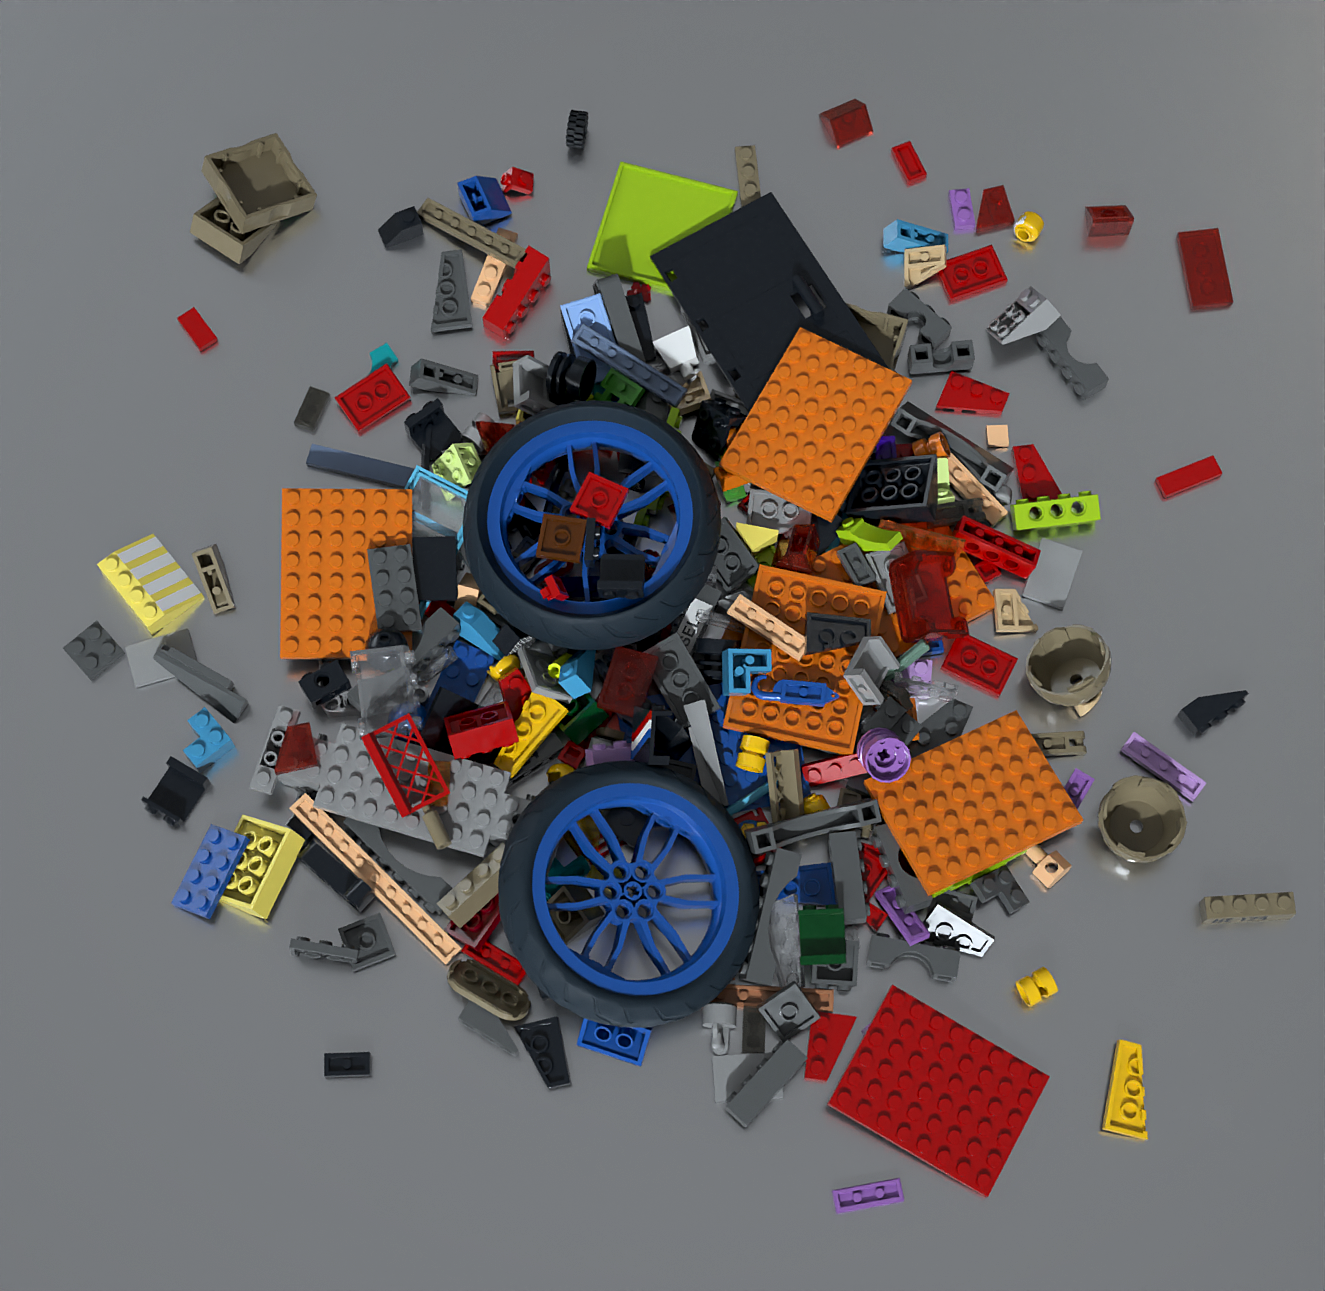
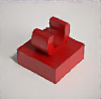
[540,575,570,601]

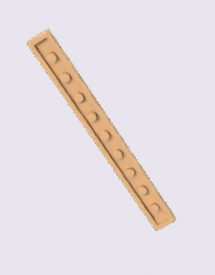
[289,793,462,965]

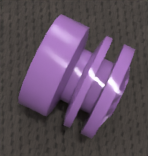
[856,728,911,783]

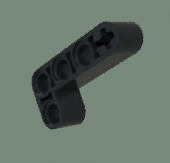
[297,840,375,913]

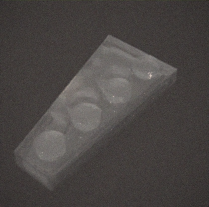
[768,894,806,989]

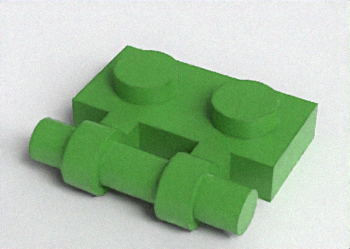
[593,368,646,407]

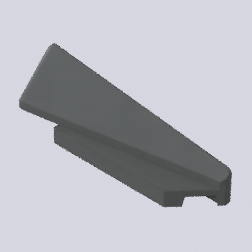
[153,643,248,723]

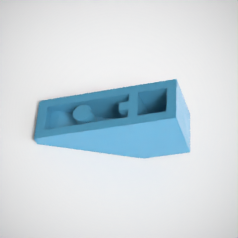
[883,219,948,253]
[453,601,505,661]
[558,650,596,699]

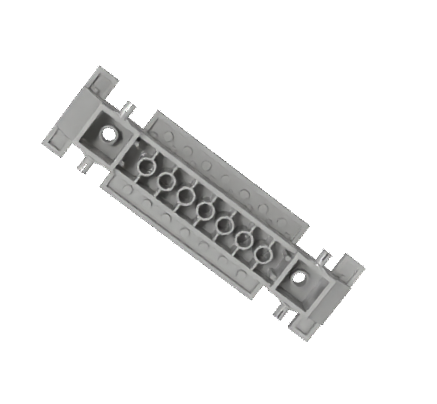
[249,705,561,876]

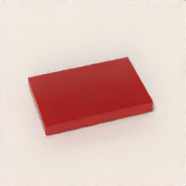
[937,245,1008,302]
[334,363,411,433]
[941,630,1018,697]

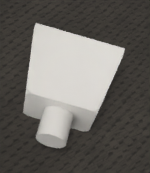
[653,326,699,380]

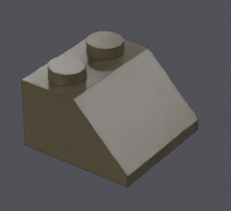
[547,885,605,945]

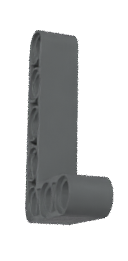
[593,273,646,363]

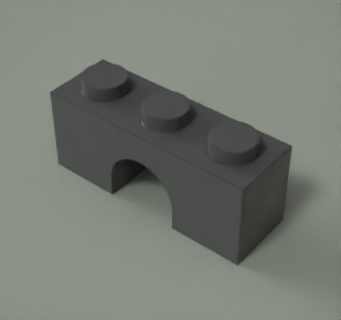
[887,288,952,349]
[907,340,975,374]

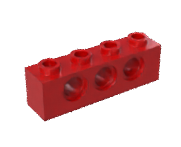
[949,515,1041,579]

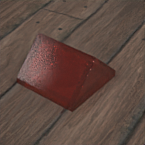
[819,99,873,148]
[1085,205,1134,237]

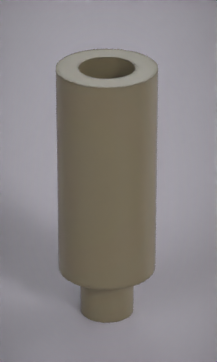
[422,805,452,850]

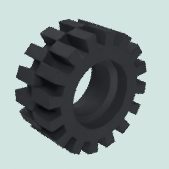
[566,110,588,149]

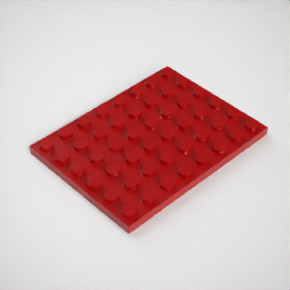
[827,985,1050,1198]

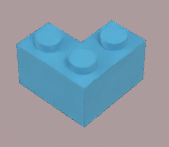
[722,649,772,696]
[183,707,235,773]

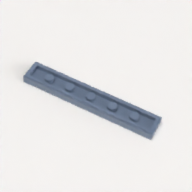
[571,323,688,408]
[306,444,432,493]

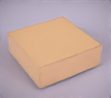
[986,425,1009,448]

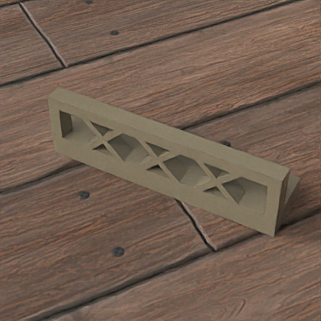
[765,749,805,823]

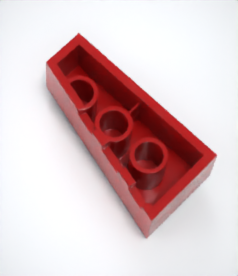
[482,245,551,339]

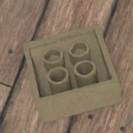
[190,197,279,264]

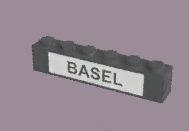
[642,584,722,696]

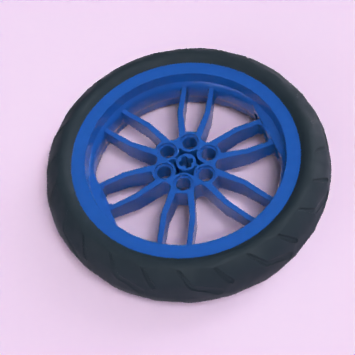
[498,761,760,1028]

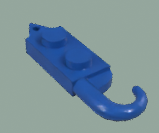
[751,675,839,707]

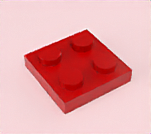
[570,472,629,529]

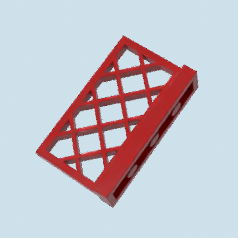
[361,713,450,818]

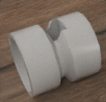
[460,412,500,453]

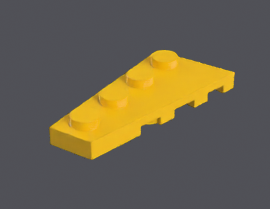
[494,690,569,779]
[1102,1039,1148,1140]

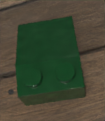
[556,692,609,746]

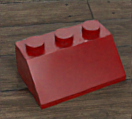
[444,701,519,759]

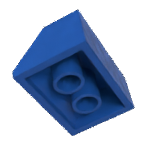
[576,1018,654,1066]

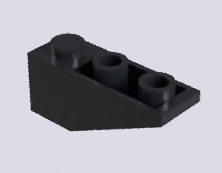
[1177,690,1249,736]

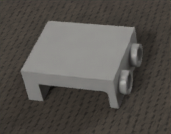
[513,355,558,415]
[843,636,900,705]

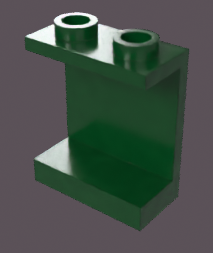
[798,904,847,966]

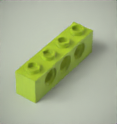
[1010,491,1101,530]

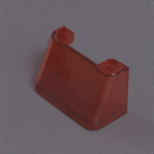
[889,550,969,643]

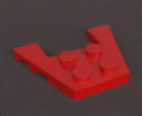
[858,842,915,933]

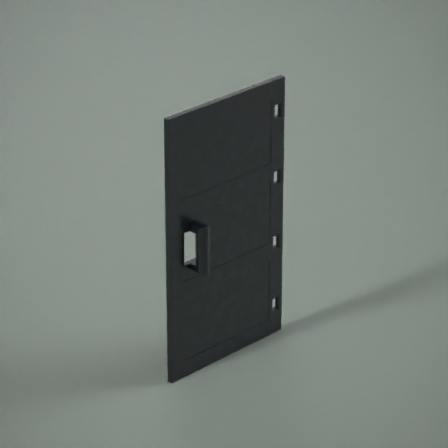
[650,192,889,413]

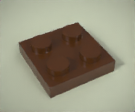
[536,513,587,564]

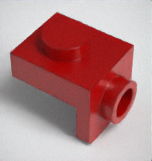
[500,167,534,195]

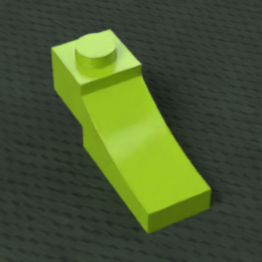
[836,517,903,551]

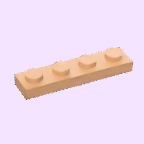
[471,227,518,307]
[947,453,1008,528]
[727,594,805,661]

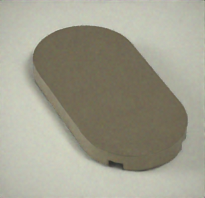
[447,959,531,1021]

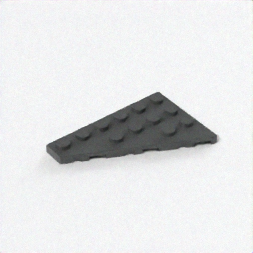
[845,699,973,798]

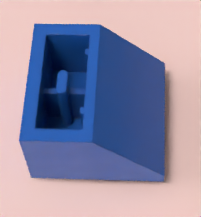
[457,176,512,225]

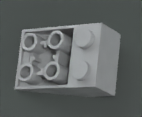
[985,286,1061,345]

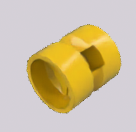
[735,735,770,773]
[1015,966,1058,1007]

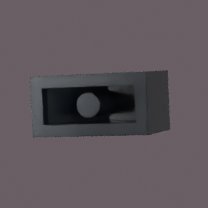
[378,206,424,248]

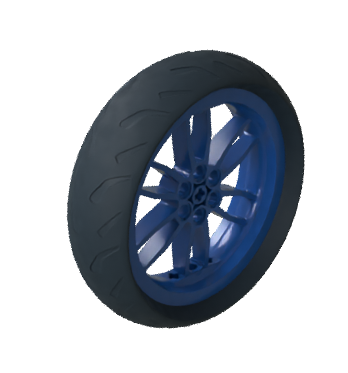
[463,400,721,650]

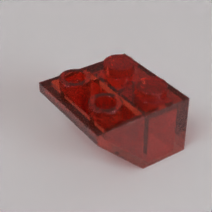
[771,524,820,573]

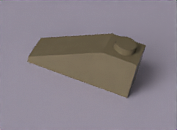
[192,544,235,614]

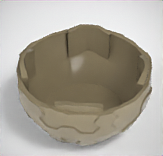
[1026,624,1112,706]
[1097,775,1187,863]

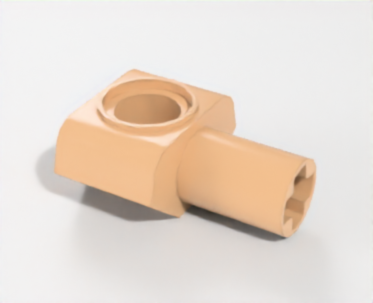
[1025,844,1072,888]

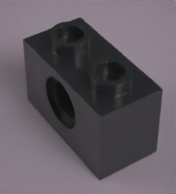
[298,660,352,709]

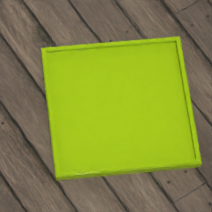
[587,161,738,292]

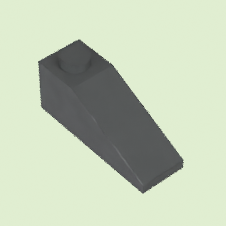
[409,358,478,395]
[458,1000,519,1057]

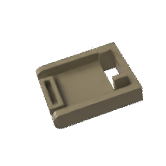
[490,360,519,415]

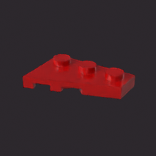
[936,371,1010,414]
[1012,444,1062,502]

